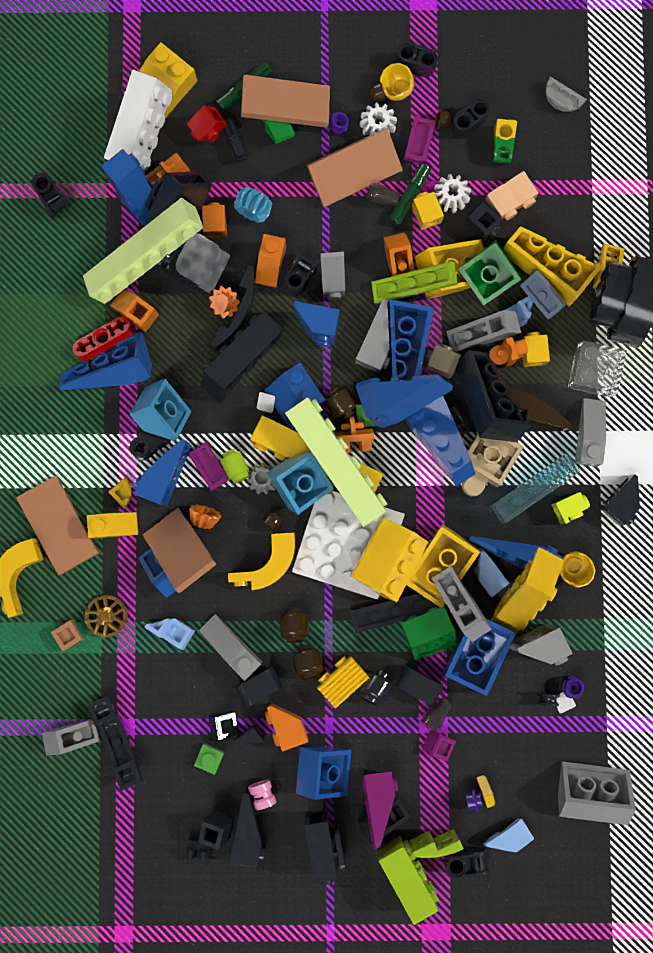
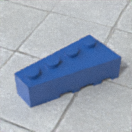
[101,149,152,227]
[389,300,434,380]
[405,396,475,487]

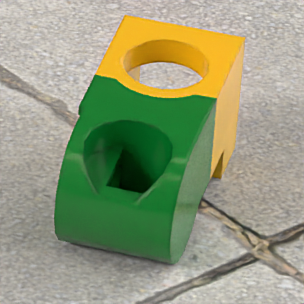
[492,119,517,164]

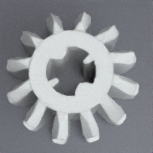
[360,102,397,136]
[434,174,471,213]

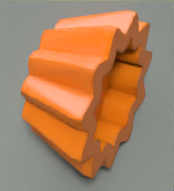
[209,286,240,318]
[190,504,221,529]

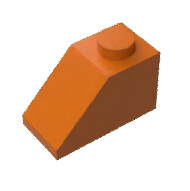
[383,232,414,276]
[255,234,286,288]

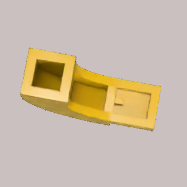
[228,533,295,590]
[0,539,44,618]

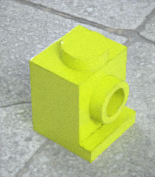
[551,492,590,525]

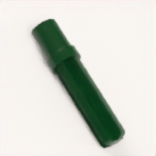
[215,63,272,112]
[390,164,431,225]

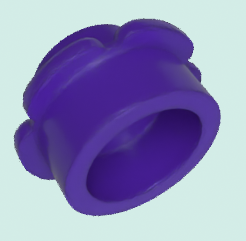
[328,112,349,134]
[562,676,584,699]
[466,789,483,812]

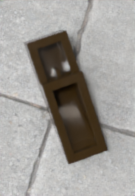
[509,388,571,431]

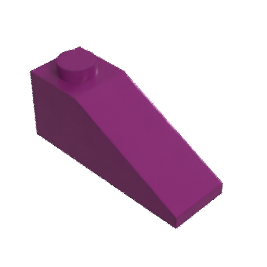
[362,772,398,850]

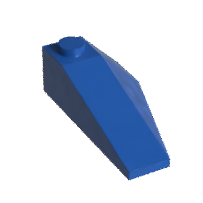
[58,332,152,390]
[356,375,453,427]
[467,536,562,570]

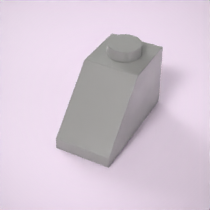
[42,719,100,756]

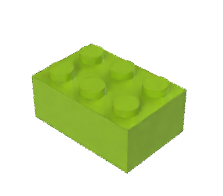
[377,835,439,925]

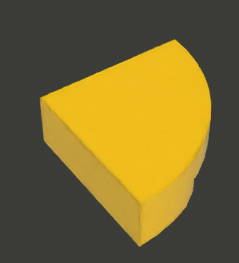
[109,477,132,509]
[477,775,495,808]

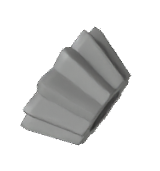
[247,463,275,494]

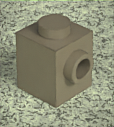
[424,344,461,379]

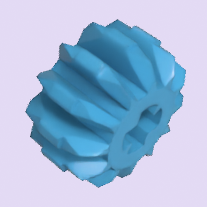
[234,187,272,223]

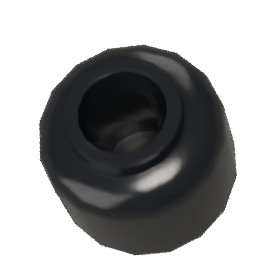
[359,670,393,706]

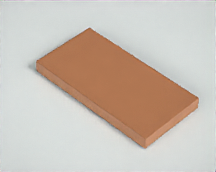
[241,75,330,128]
[307,128,402,207]
[16,476,99,576]
[143,508,216,593]

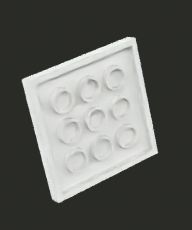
[292,490,405,599]

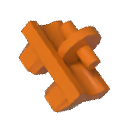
[146,153,191,187]
[489,337,528,368]
[333,416,375,453]

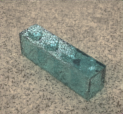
[490,453,580,524]

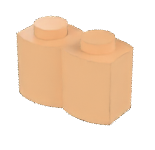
[485,172,538,221]

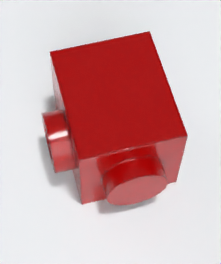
[187,105,227,142]

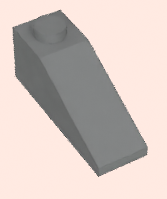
[321,252,345,300]
[355,299,391,374]
[446,310,521,352]
[575,398,606,467]
[432,566,492,642]
[199,614,262,681]

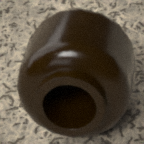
[325,385,358,419]
[279,609,310,643]
[292,645,324,680]

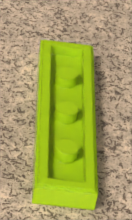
[371,261,458,304]

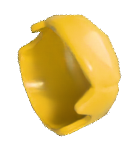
[380,63,414,101]
[560,551,596,588]

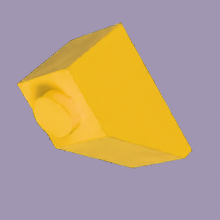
[87,512,138,539]

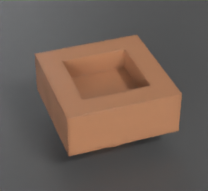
[51,620,84,652]

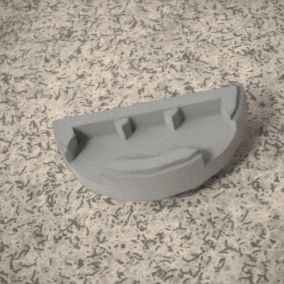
[546,77,587,112]

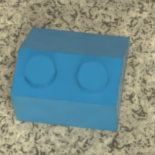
[129,379,192,441]
[267,451,334,514]

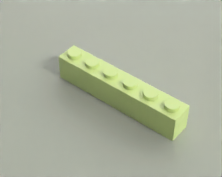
[83,198,204,304]
[285,397,387,527]

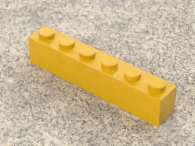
[250,416,383,492]

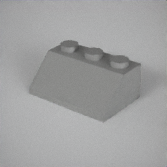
[510,624,573,665]
[558,762,636,825]

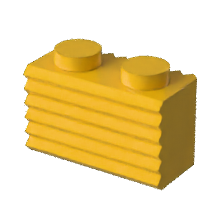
[317,656,369,708]

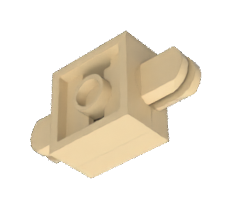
[462,433,524,496]

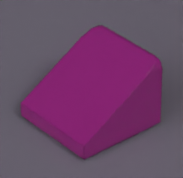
[422,730,456,762]

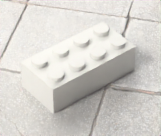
[104,70,172,174]

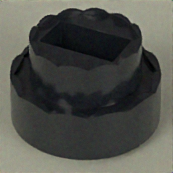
[589,255,653,348]

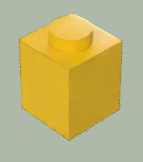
[412,192,444,230]
[522,332,550,367]

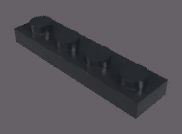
[350,593,441,633]

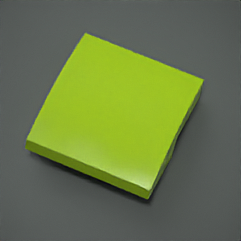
[409,829,464,858]

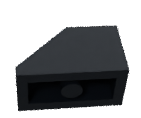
[599,474,640,526]

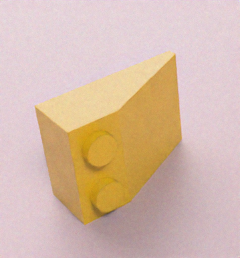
[139,43,197,118]
[414,239,484,299]
[406,524,480,607]

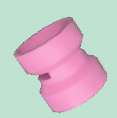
[248,779,276,810]

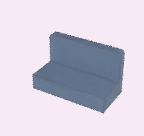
[520,270,567,320]

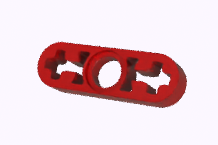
[73,316,134,361]

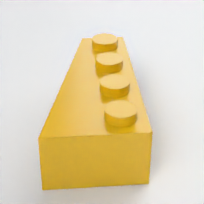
[502,226,603,307]
[491,547,564,633]

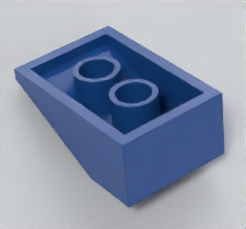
[134,439,192,507]
[442,618,516,696]

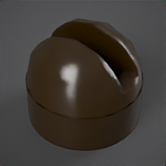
[368,83,386,102]
[435,110,453,129]
[262,513,282,532]

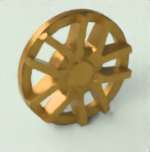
[85,595,127,638]

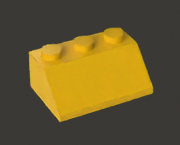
[350,517,429,602]

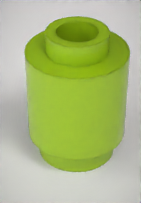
[220,449,250,484]

